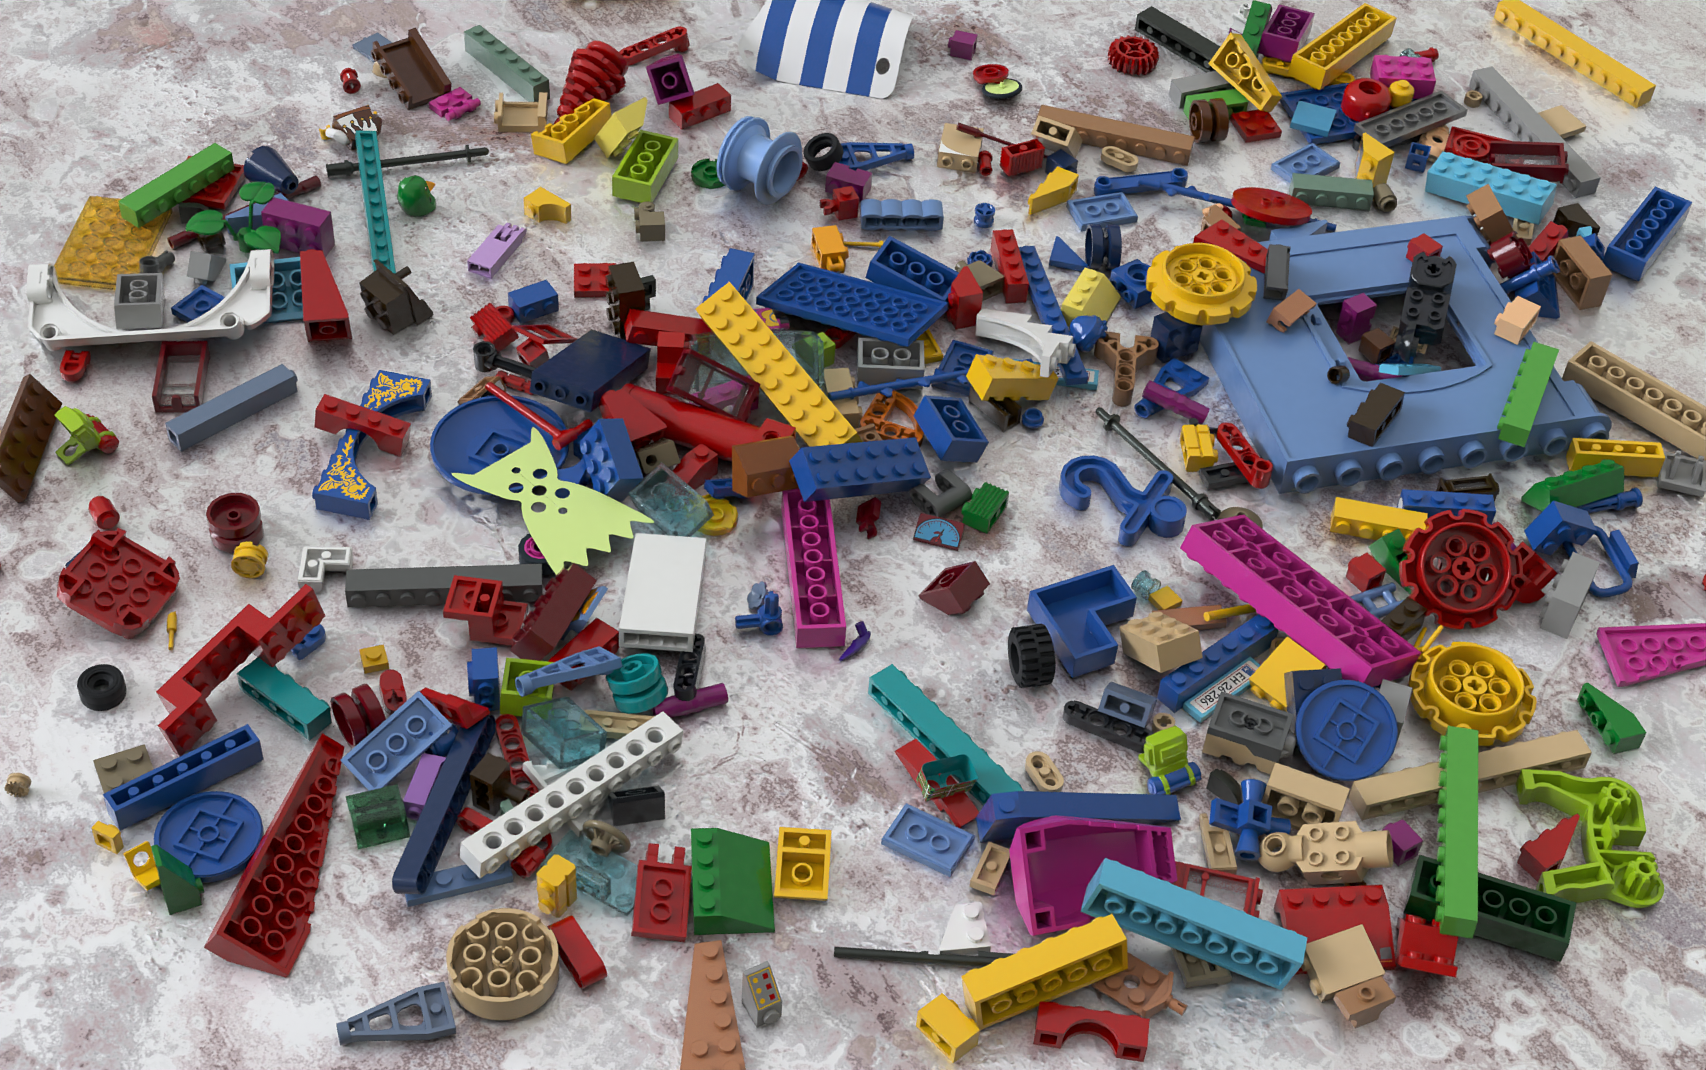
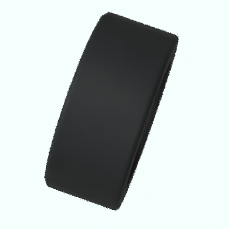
[803,133,844,171]

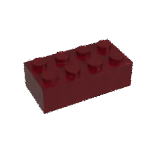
[510,563,597,661]

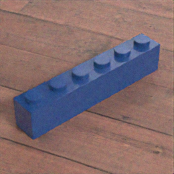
[1157,614,1278,713]
[103,724,264,831]

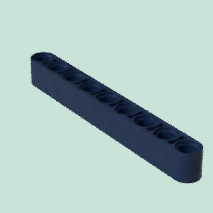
[392,714,496,894]

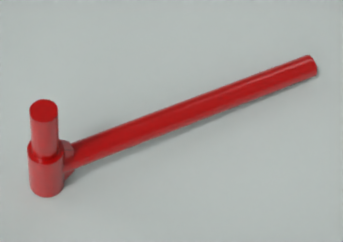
[485,382,593,450]

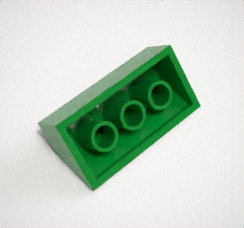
[1521,460,1624,512]

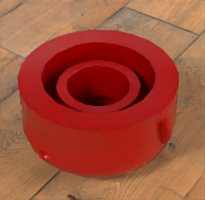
[1341,78,1393,122]

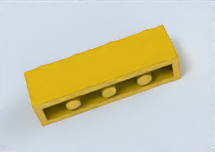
[1566,438,1665,477]
[1330,497,1428,540]

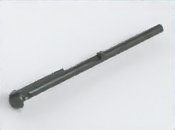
[834,946,1013,967]

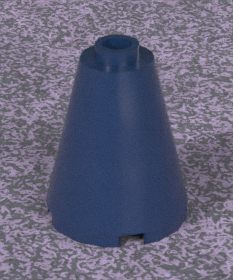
[243,146,299,194]

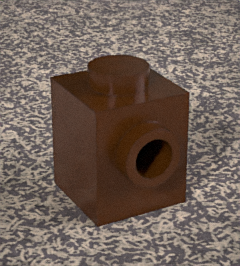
[1358,327,1396,364]

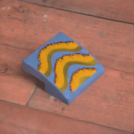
[561,586,608,641]

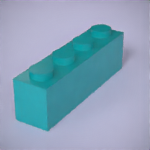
[237,657,332,741]

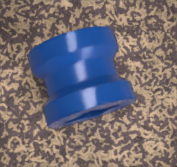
[974,203,995,228]

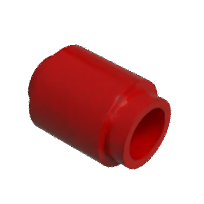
[88,496,120,530]

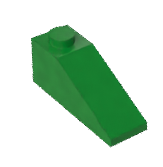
[151,845,205,915]

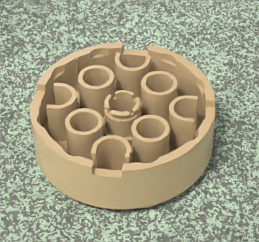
[446,908,559,1020]

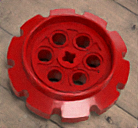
[1399,509,1523,630]

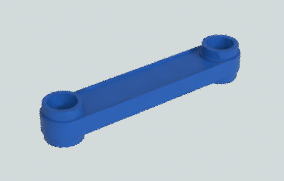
[1094,168,1188,196]

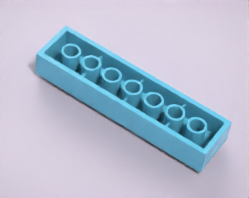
[1081,858,1308,991]

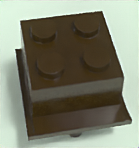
[359,259,434,335]

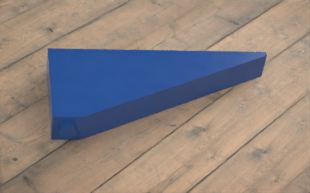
[976,791,1181,843]

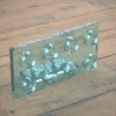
[540,830,637,916]

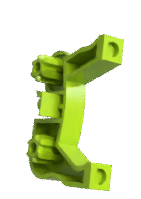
[1515,769,1664,908]

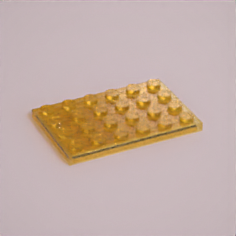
[54,196,173,290]

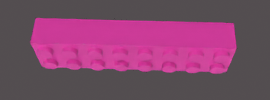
[781,488,846,648]

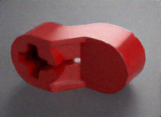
[379,669,407,715]

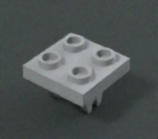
[1658,450,1706,497]

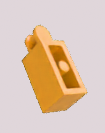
[811,225,849,273]

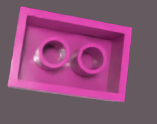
[1370,55,1436,99]

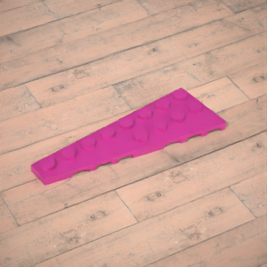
[1596,623,1706,687]

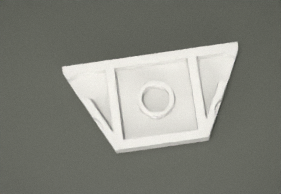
[522,760,609,837]

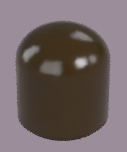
[1327,365,1350,384]

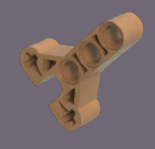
[1094,331,1159,407]

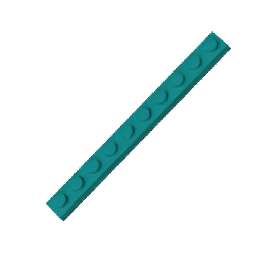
[355,130,396,274]

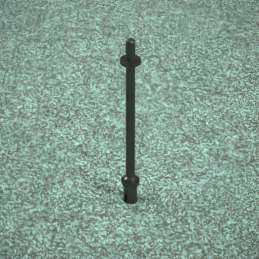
[326,145,489,177]
[1095,407,1221,521]

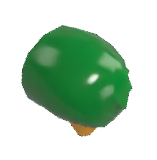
[397,175,437,217]

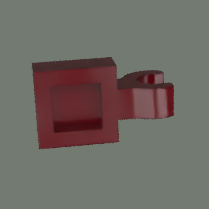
[856,497,881,540]

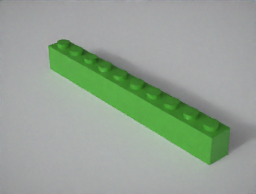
[1435,726,1478,939]

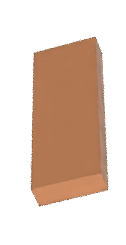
[1152,605,1227,630]

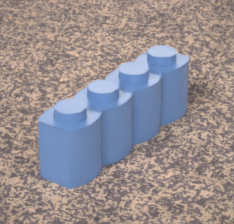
[860,199,944,231]

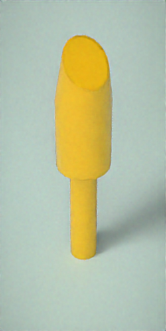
[167,611,177,650]

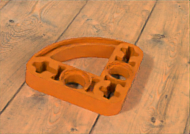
[860,391,924,447]

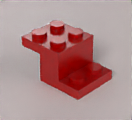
[443,575,528,645]
[1395,914,1459,978]

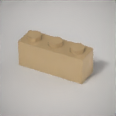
[821,368,863,429]

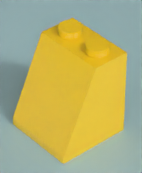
[1249,636,1326,712]

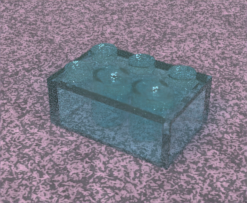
[628,463,714,537]
[521,696,607,769]

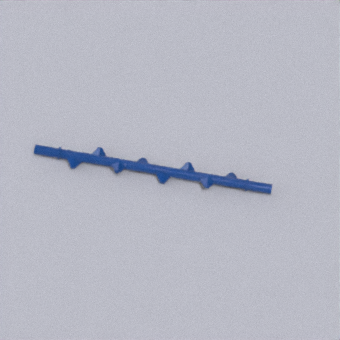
[1138,177,1337,232]
[828,359,1033,401]

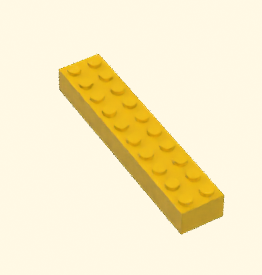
[695,282,863,447]

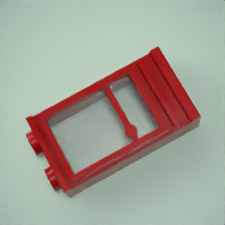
[1171,861,1263,918]

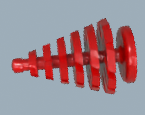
[554,41,628,124]

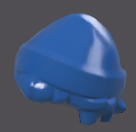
[1070,315,1108,352]

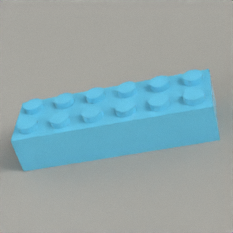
[1425,152,1557,225]

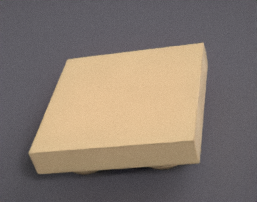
[1538,105,1586,139]

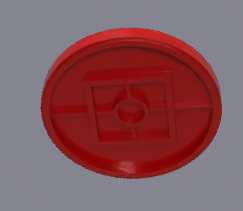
[1231,187,1312,226]

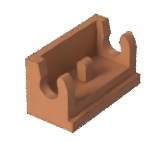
[1266,289,1317,332]

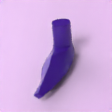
[839,621,871,661]

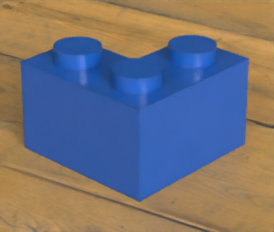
[1524,500,1597,556]

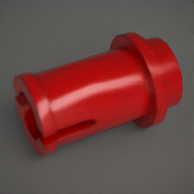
[1413,47,1439,62]
[978,150,993,176]

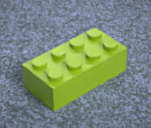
[612,130,678,203]

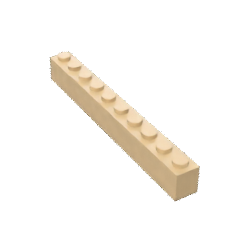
[1349,730,1592,821]

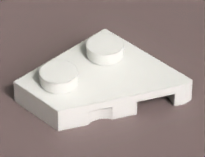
[938,902,991,955]

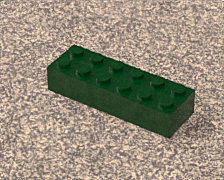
[1403,855,1577,962]

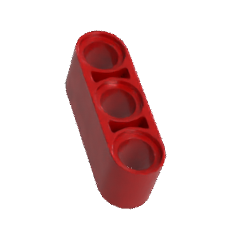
[547,915,607,989]

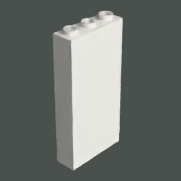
[619,533,706,652]

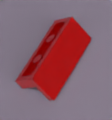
[420,687,490,729]

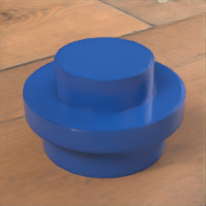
[1022,408,1044,429]

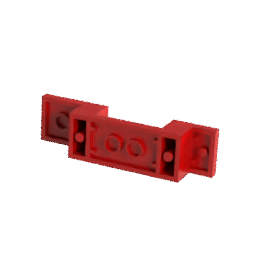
[156,584,325,756]

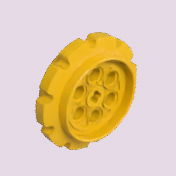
[1146,243,1257,325]
[1408,642,1537,746]

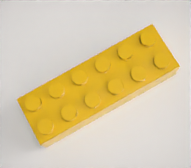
[961,914,1128,1030]

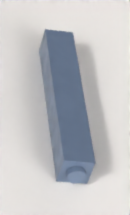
[165,364,298,452]

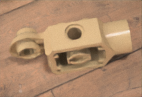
[1258,821,1393,885]

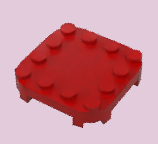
[57,528,180,639]

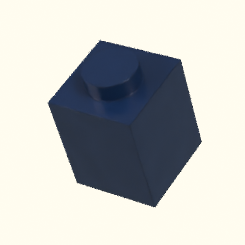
[1045,149,1078,174]

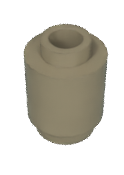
[1373,183,1397,212]

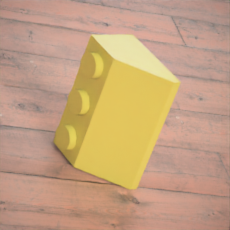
[594,97,648,158]
[1061,268,1121,327]

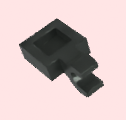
[641,275,656,311]

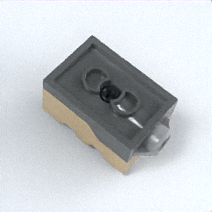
[1202,691,1297,774]

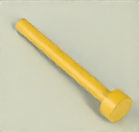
[844,240,883,249]

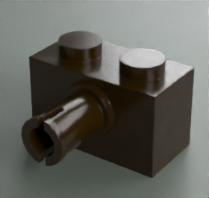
[470,753,530,816]

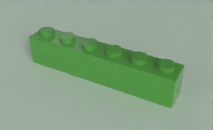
[118,143,234,228]
[1497,342,1559,447]

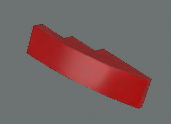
[895,738,979,828]

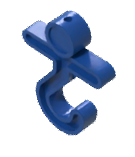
[1059,455,1187,546]

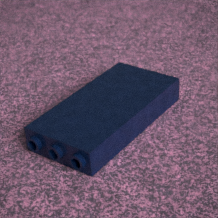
[529,329,651,413]

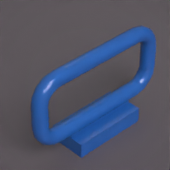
[1562,526,1639,598]

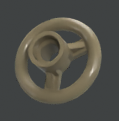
[582,820,631,857]

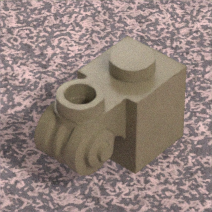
[634,201,665,242]

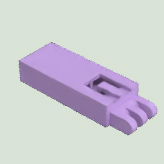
[467,222,527,279]

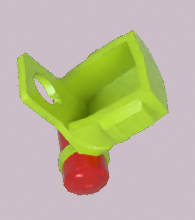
[55,406,119,465]

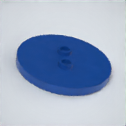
[1295,680,1398,781]
[154,791,264,883]

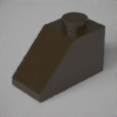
[1553,203,1600,237]

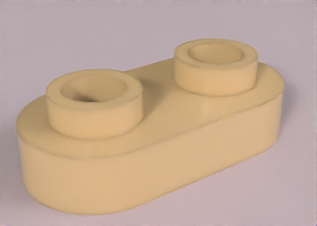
[1101,146,1138,173]
[1025,751,1064,792]

